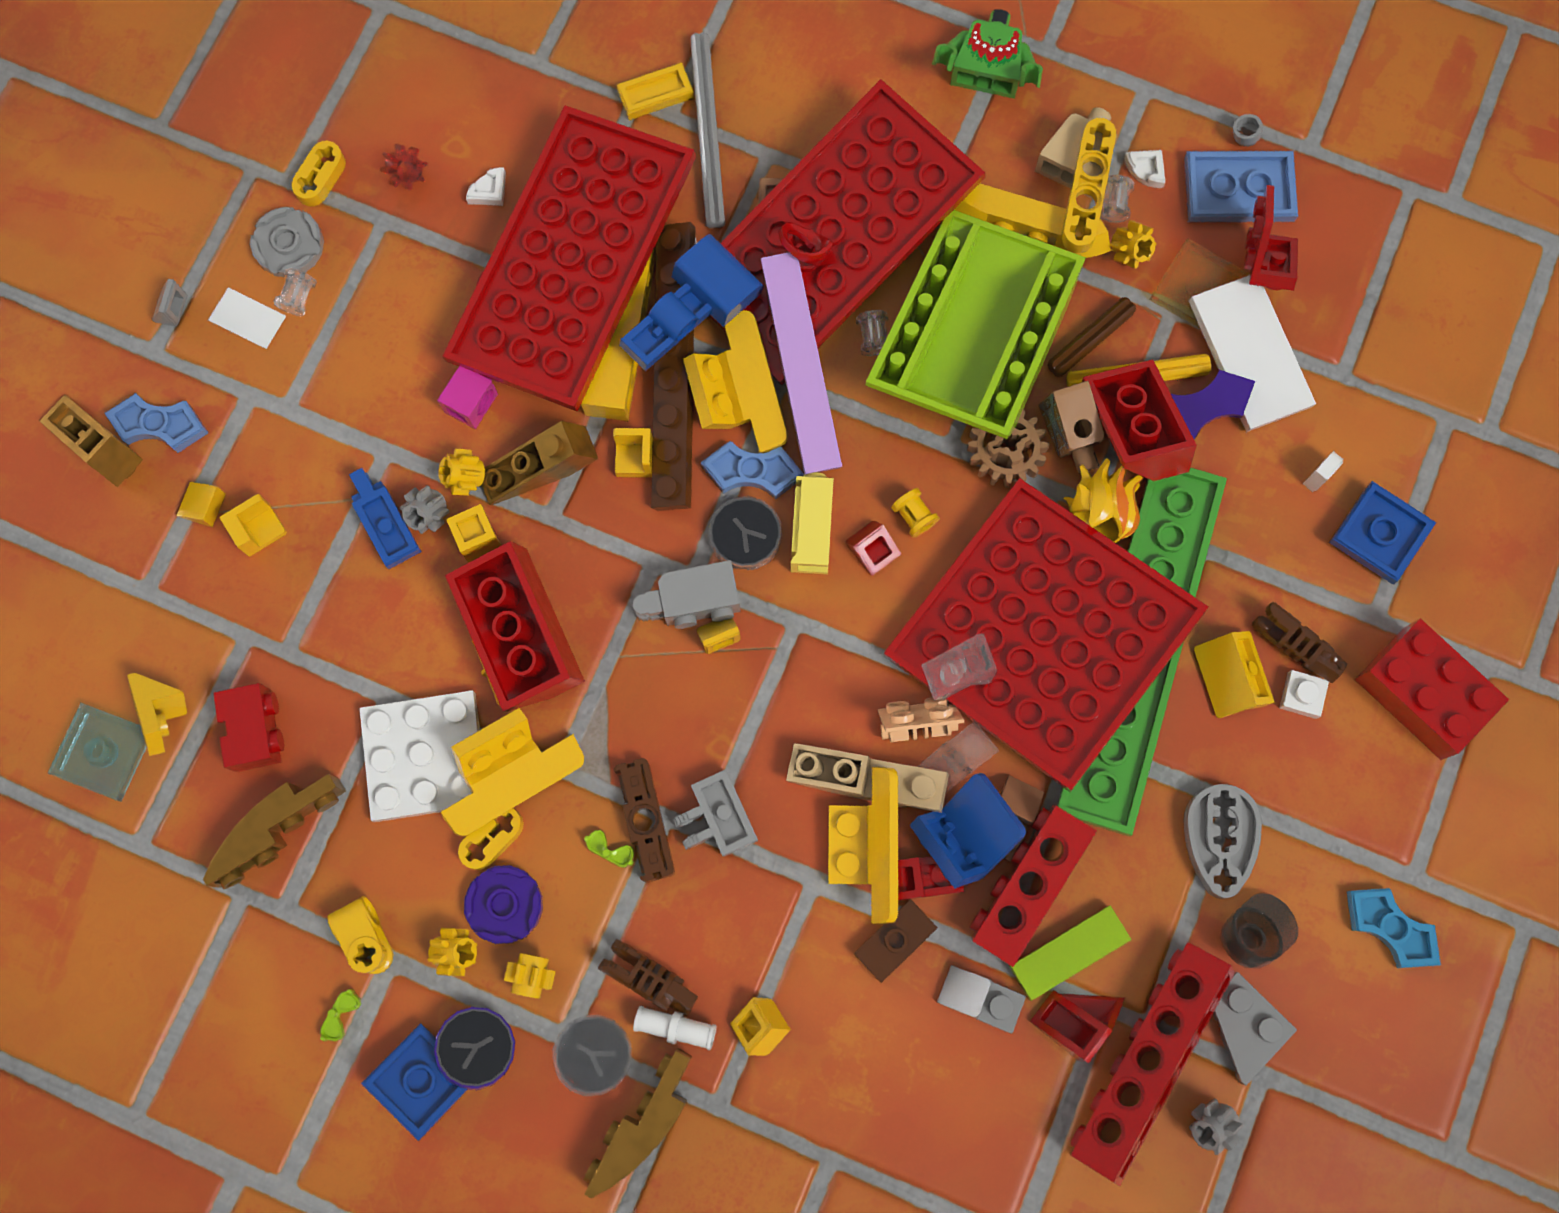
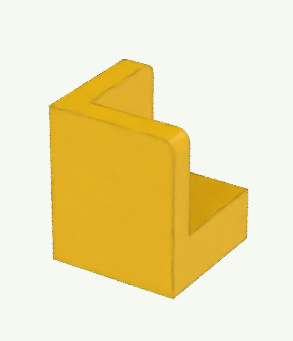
[613,428,653,477]
[219,494,287,557]
[446,504,502,563]

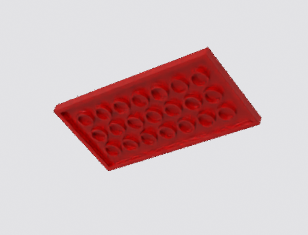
[709,79,985,385]
[442,105,697,412]

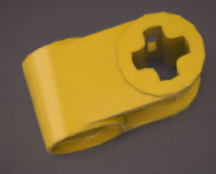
[327,896,394,974]

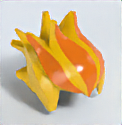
[1064,458,1143,543]

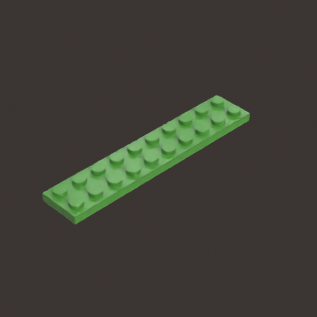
[1057,467,1227,837]

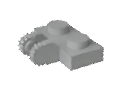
[673,769,758,857]

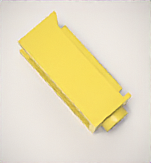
[791,472,834,574]

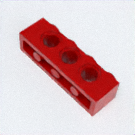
[969,804,1097,967]

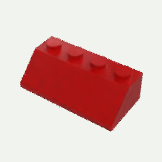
[445,541,585,712]

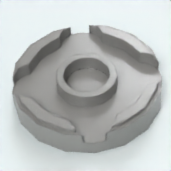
[250,207,324,278]

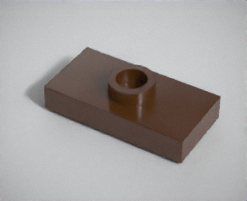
[854,899,938,983]

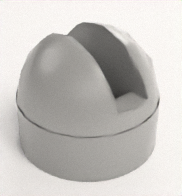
[1233,114,1263,147]

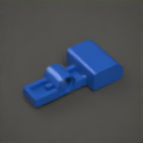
[619,234,764,371]

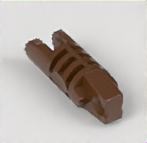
[1252,602,1347,683]
[598,939,698,1016]

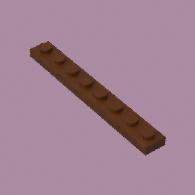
[651,222,696,511]

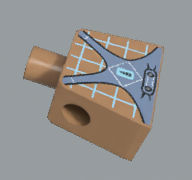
[1039,381,1105,474]

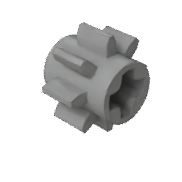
[400,485,449,534]
[1189,1099,1243,1155]

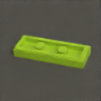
[1009,905,1132,1001]

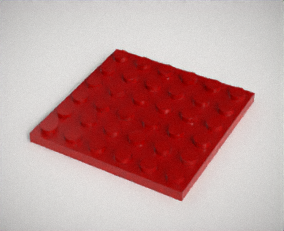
[884,478,1209,793]

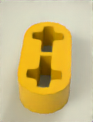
[291,141,346,207]
[458,808,524,870]

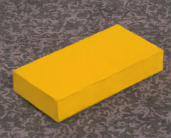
[616,63,694,120]

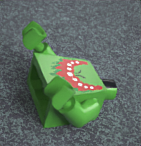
[932,9,1043,99]

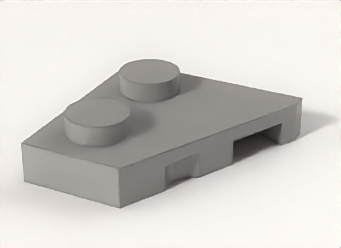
[1213,972,1297,1086]

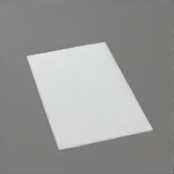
[208,287,286,349]

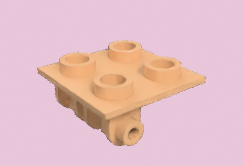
[878,697,964,743]

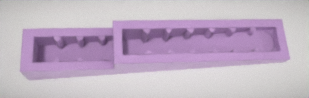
[761,252,842,475]

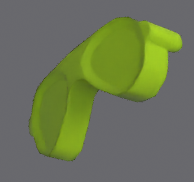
[584,830,634,868]
[320,989,362,1041]

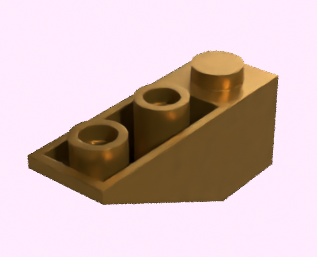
[482,421,598,505]

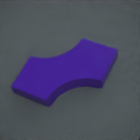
[1171,370,1255,440]

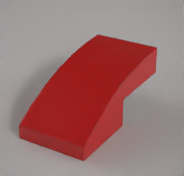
[898,856,965,901]

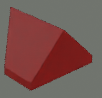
[1030,990,1125,1064]

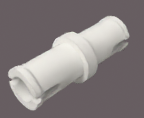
[633,1006,717,1050]

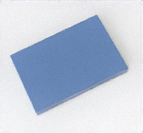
[1184,151,1298,222]

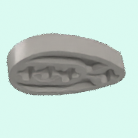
[1183,784,1262,899]

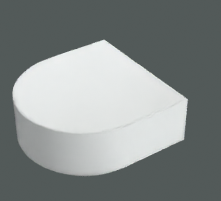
[1303,451,1344,492]

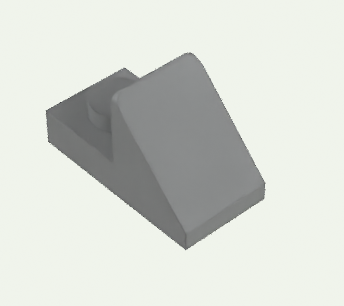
[937,965,1026,1034]

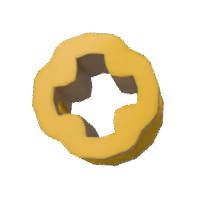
[891,488,940,538]

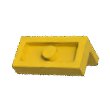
[1194,631,1275,718]

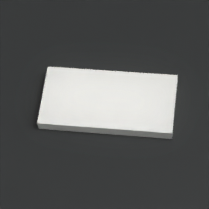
[1189,275,1316,432]

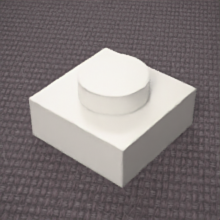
[1279,670,1329,719]

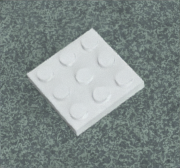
[360,690,480,822]

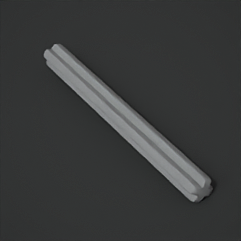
[691,32,725,228]

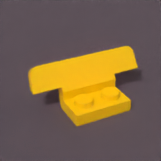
[683,310,788,453]
[441,708,584,836]
[828,767,898,924]

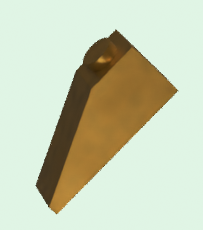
[40,395,143,487]

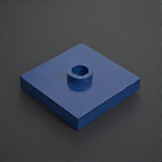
[1329,481,1437,584]
[361,1023,468,1141]

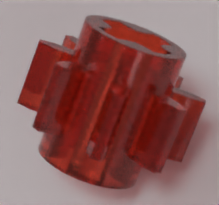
[380,143,428,190]

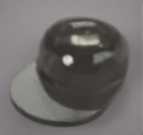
[1221,893,1298,969]

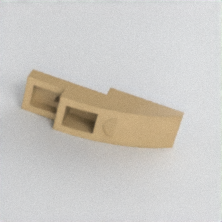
[786,743,949,813]

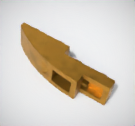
[203,774,346,889]
[583,1049,692,1198]

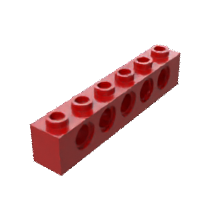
[1070,942,1235,1186]

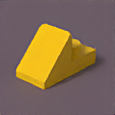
[127,673,187,756]

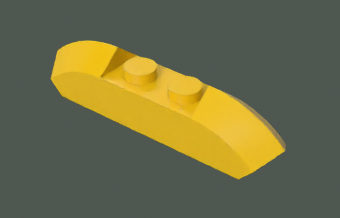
[954,184,1111,258]

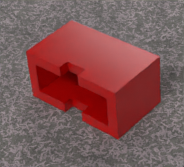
[213,683,285,772]

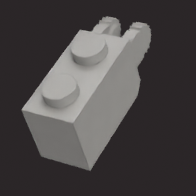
[632,560,741,629]

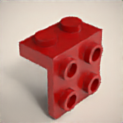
[1244,185,1298,291]

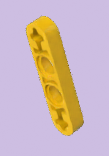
[1062,118,1116,253]

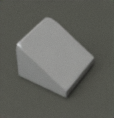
[152,279,187,327]

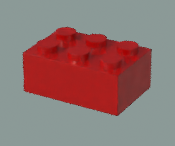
[1354,618,1510,760]

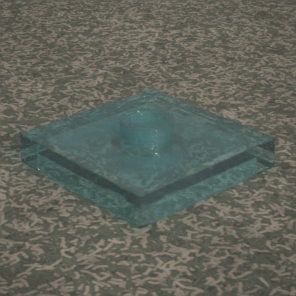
[48,703,147,802]

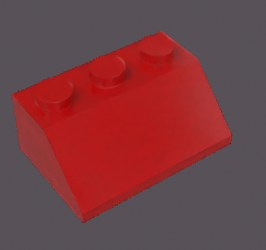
[1082,360,1197,481]

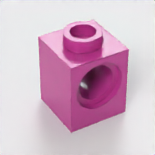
[437,366,498,430]

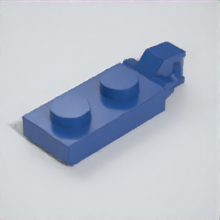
[349,468,422,569]

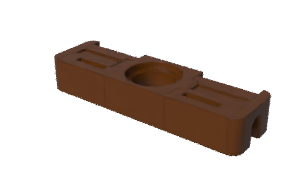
[614,758,675,882]

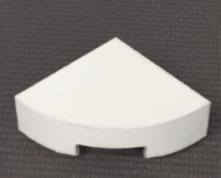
[1124,150,1166,188]
[466,168,506,206]

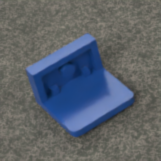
[910,773,1026,889]

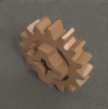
[967,409,1049,488]

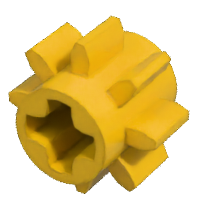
[1110,220,1157,269]
[438,449,485,496]
[428,928,477,976]
[504,953,556,999]

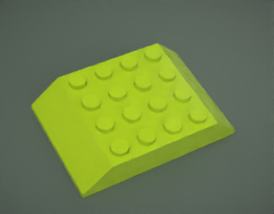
[865,210,1086,439]

